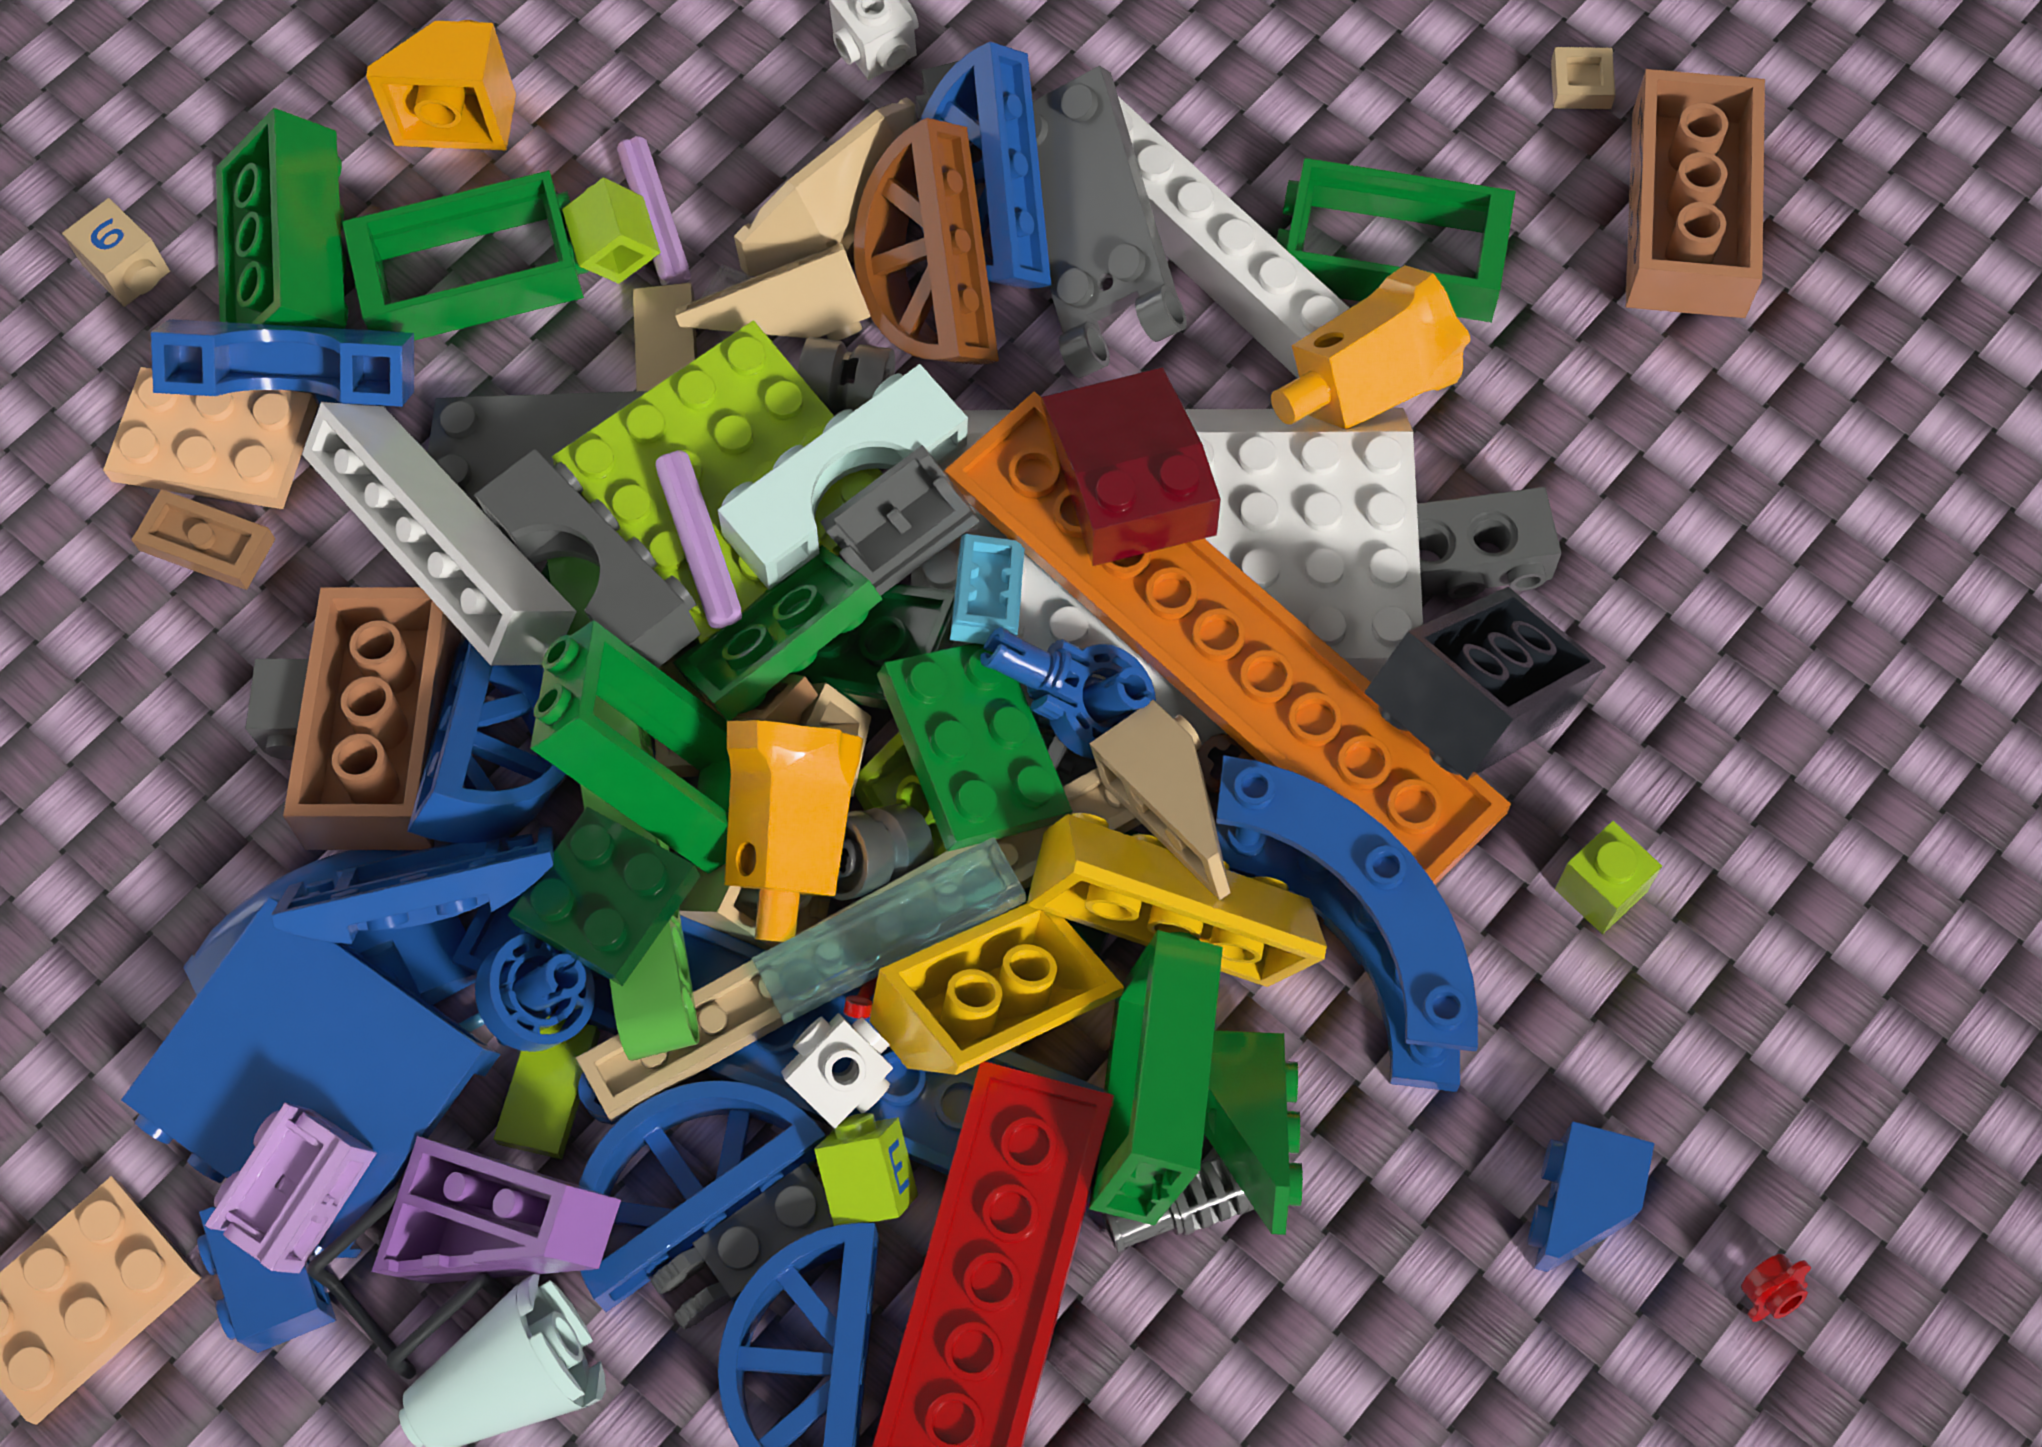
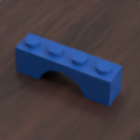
[151,319,414,407]

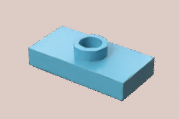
[950,534,1025,644]

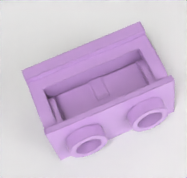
[205,1103,377,1274]

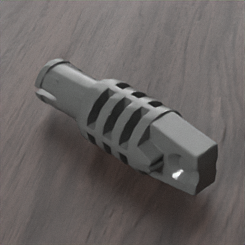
[1102,1156,1254,1252]

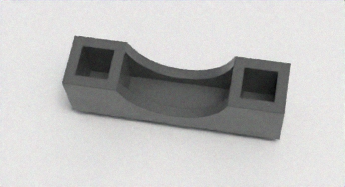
[474,449,700,668]

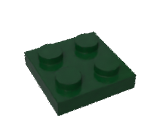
[508,807,701,986]

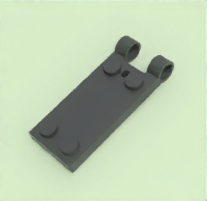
[1033,65,1187,378]
[428,391,648,514]

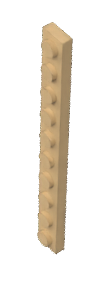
[576,768,1142,1122]

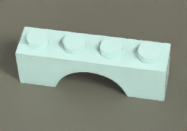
[718,364,968,590]

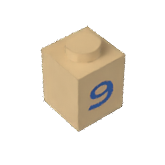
[62,198,170,307]

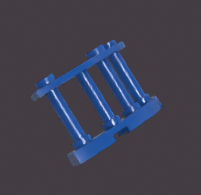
[1215,756,1478,1092]

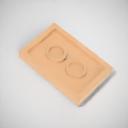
[103,367,318,509]
[0,1176,202,1425]

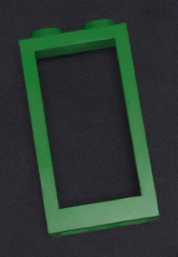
[1277,158,1516,323]
[342,170,589,341]
[530,620,731,874]
[1089,930,1223,1226]

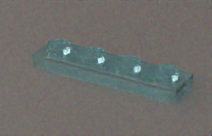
[752,837,1026,1024]

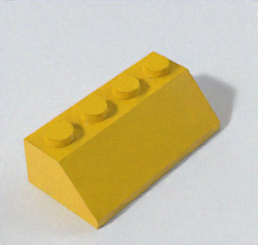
[1027,813,1327,987]

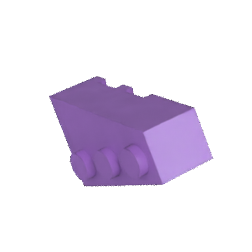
[371,1136,621,1284]

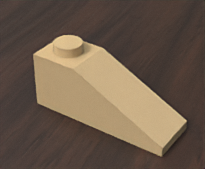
[675,243,871,341]
[1089,700,1230,900]

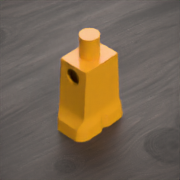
[1271,265,1470,429]
[724,720,864,943]

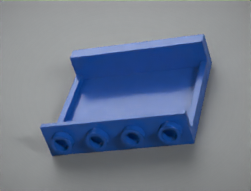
[121,897,501,1258]

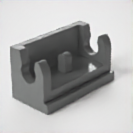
[820,445,980,596]

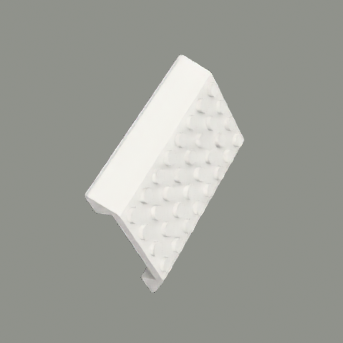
[911,408,1423,745]

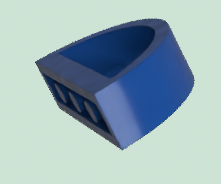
[917,42,1051,288]
[408,636,566,843]
[578,1081,826,1312]
[718,1223,880,1447]

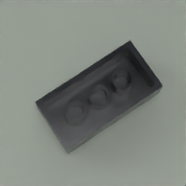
[1364,587,1606,780]

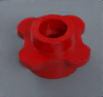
[1741,1254,1811,1322]

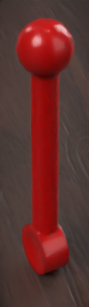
[843,972,879,1019]

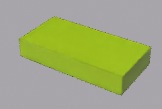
[493,1016,600,1159]

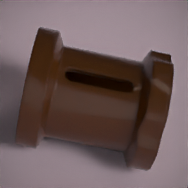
[1197,733,1255,794]

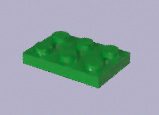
[673,545,882,721]
[877,643,1073,852]

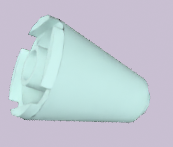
[399,1274,606,1447]

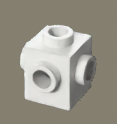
[829,0,919,81]
[781,1013,893,1128]

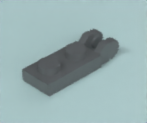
[651,1162,834,1330]

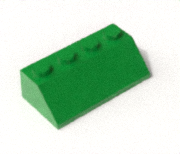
[216,108,349,329]

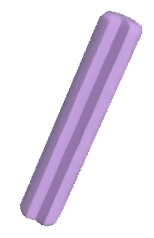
[617,136,691,285]
[655,450,742,629]

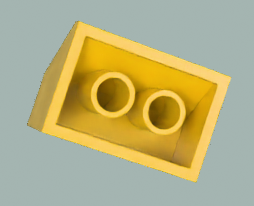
[869,903,1124,1075]

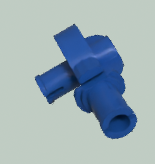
[980,627,1156,759]
[475,929,595,1052]

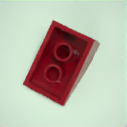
[1041,367,1221,566]

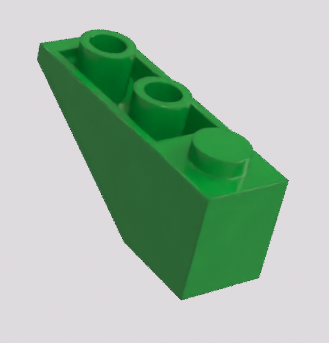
[1204,1031,1303,1235]

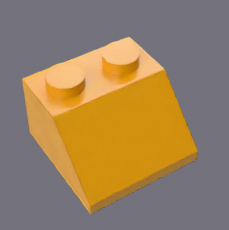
[366,20,516,151]

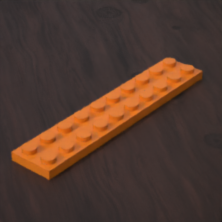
[944,391,1511,885]

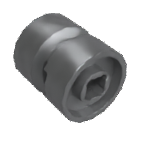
[798,337,895,416]
[830,804,934,901]

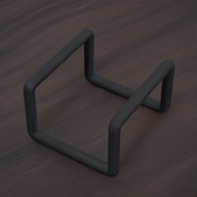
[307,1184,504,1379]

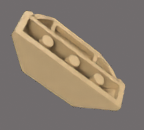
[734,97,917,276]

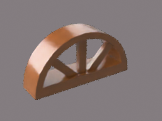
[854,118,999,365]

